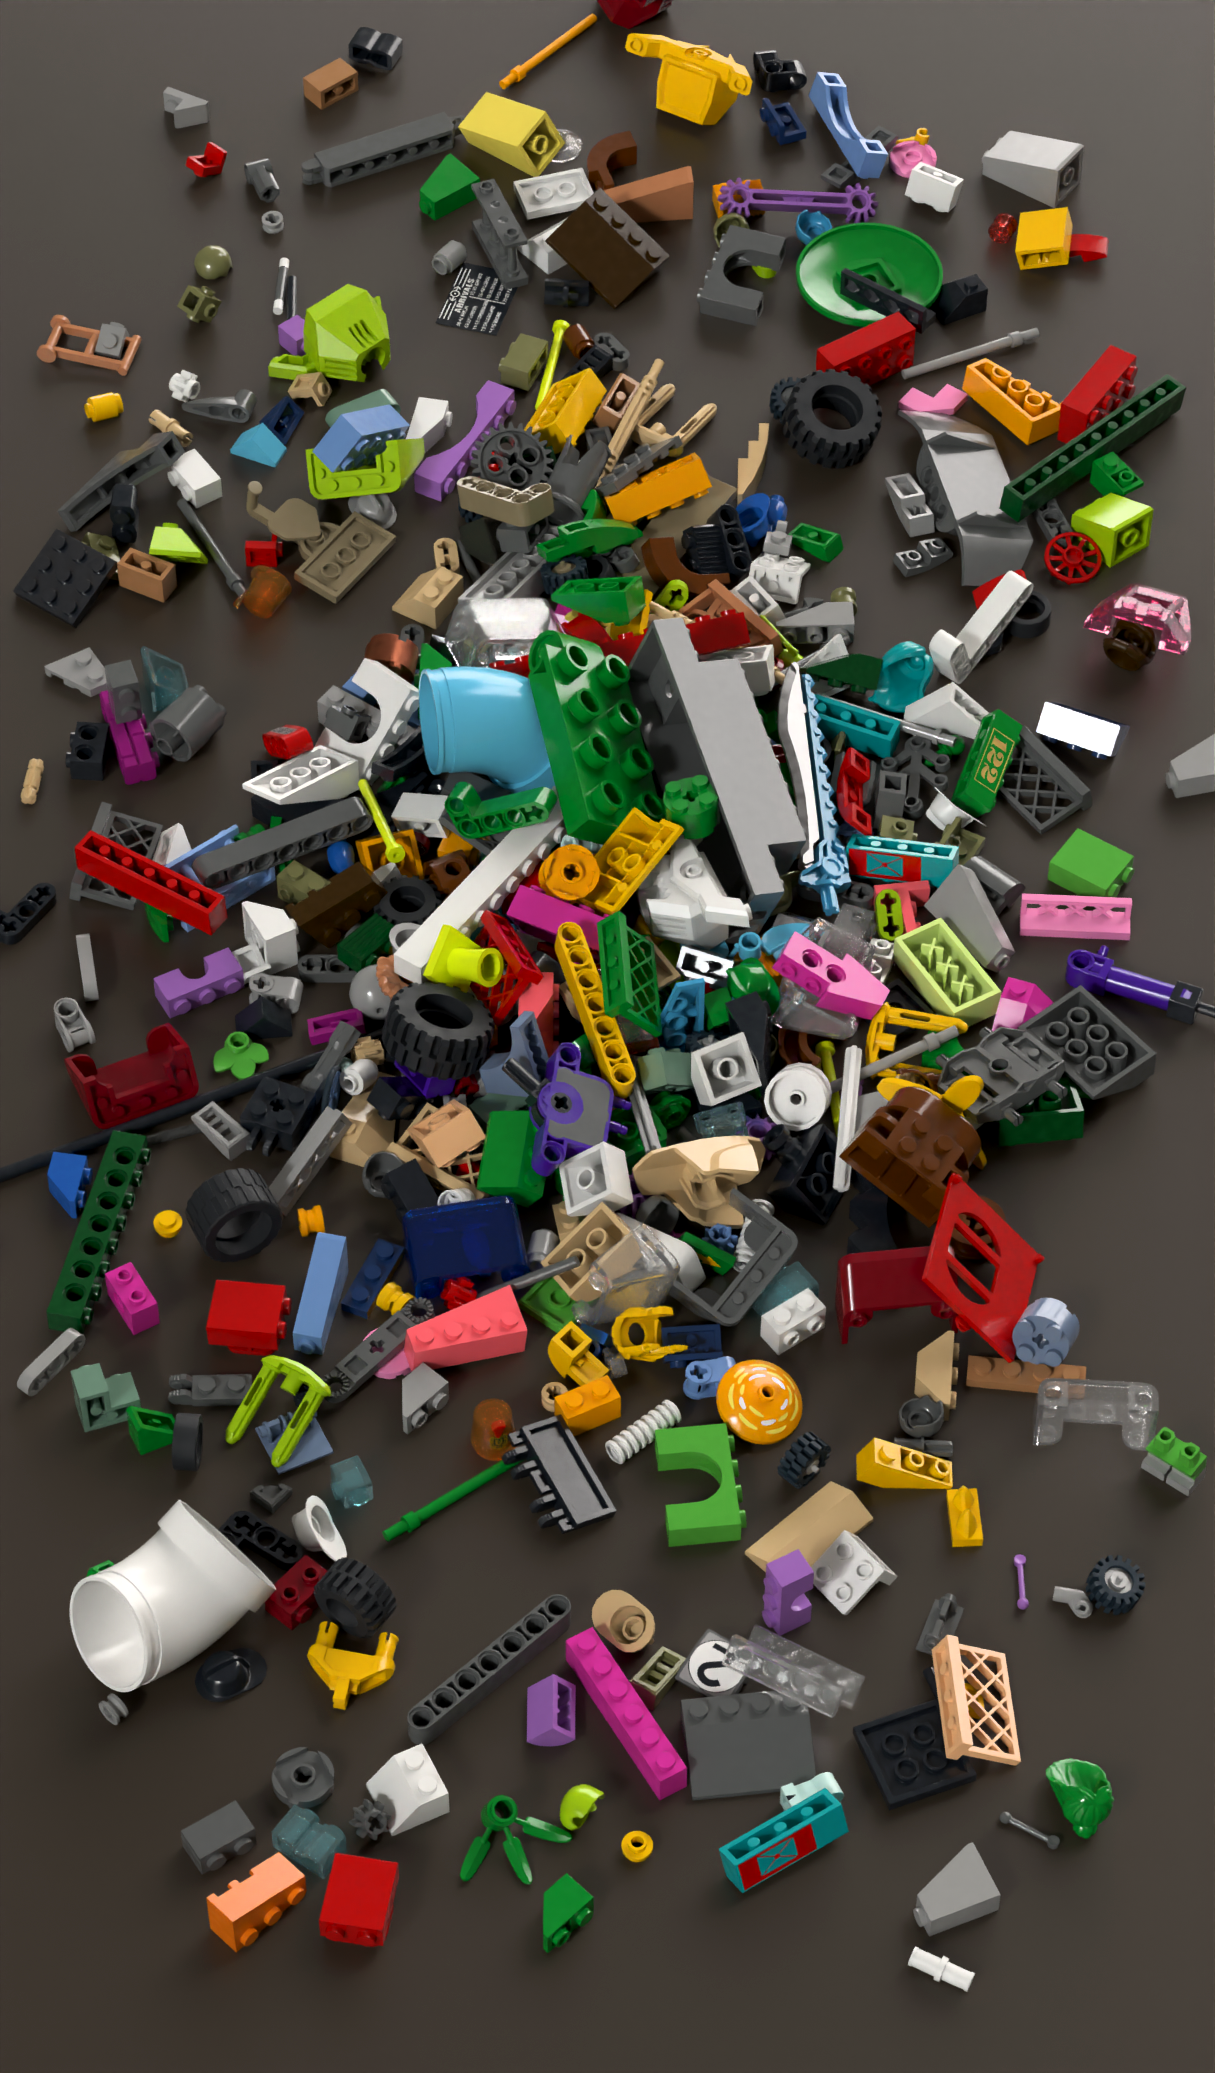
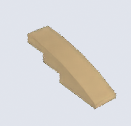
[737,423,769,506]

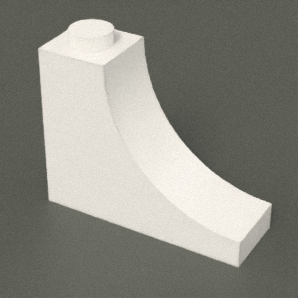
[903,682,989,739]

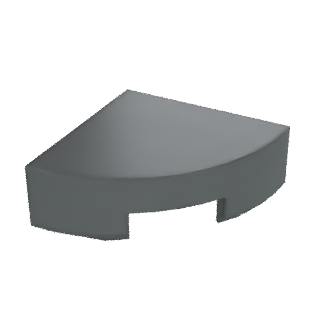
[250,1483,293,1514]

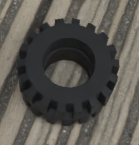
[373,875,442,926]
[313,1557,397,1639]

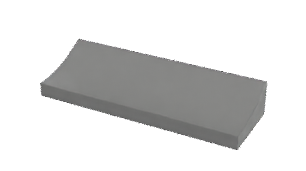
[458,525,559,628]

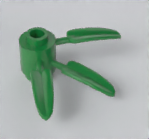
[460,1795,572,1885]

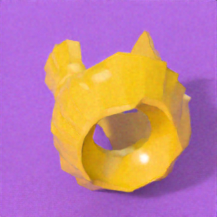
[612,1306,688,1362]

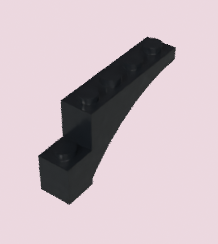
[371,725,429,782]

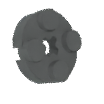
[271,1747,335,1811]

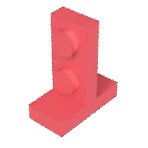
[873,880,930,935]

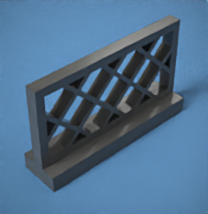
[998,725,1092,835]
[69,802,163,910]

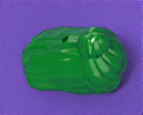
[1046,1758,1115,1839]

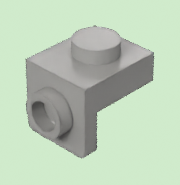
[95,322,129,359]

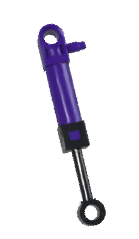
[1065,945,1215,1025]

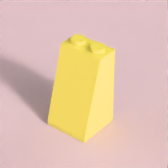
[458,92,565,177]

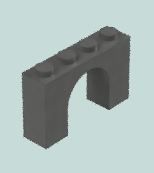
[697,225,786,326]

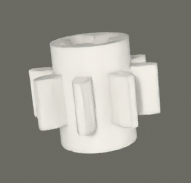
[169,370,200,402]

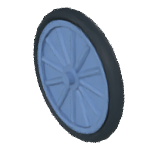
[321,1066,341,1114]

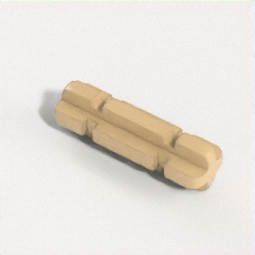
[21,758,44,805]

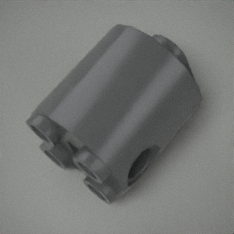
[150,685,227,762]

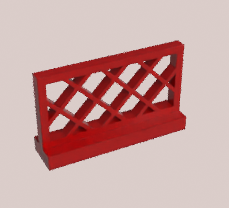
[470,910,544,1026]

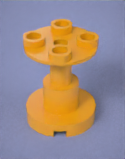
[538,844,600,904]

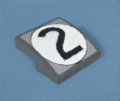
[675,1629,762,1697]

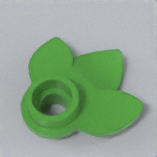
[213,1032,269,1080]

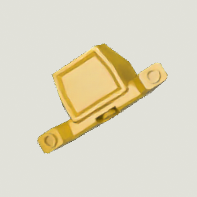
[625,33,753,125]

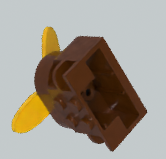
[839,1075,987,1228]

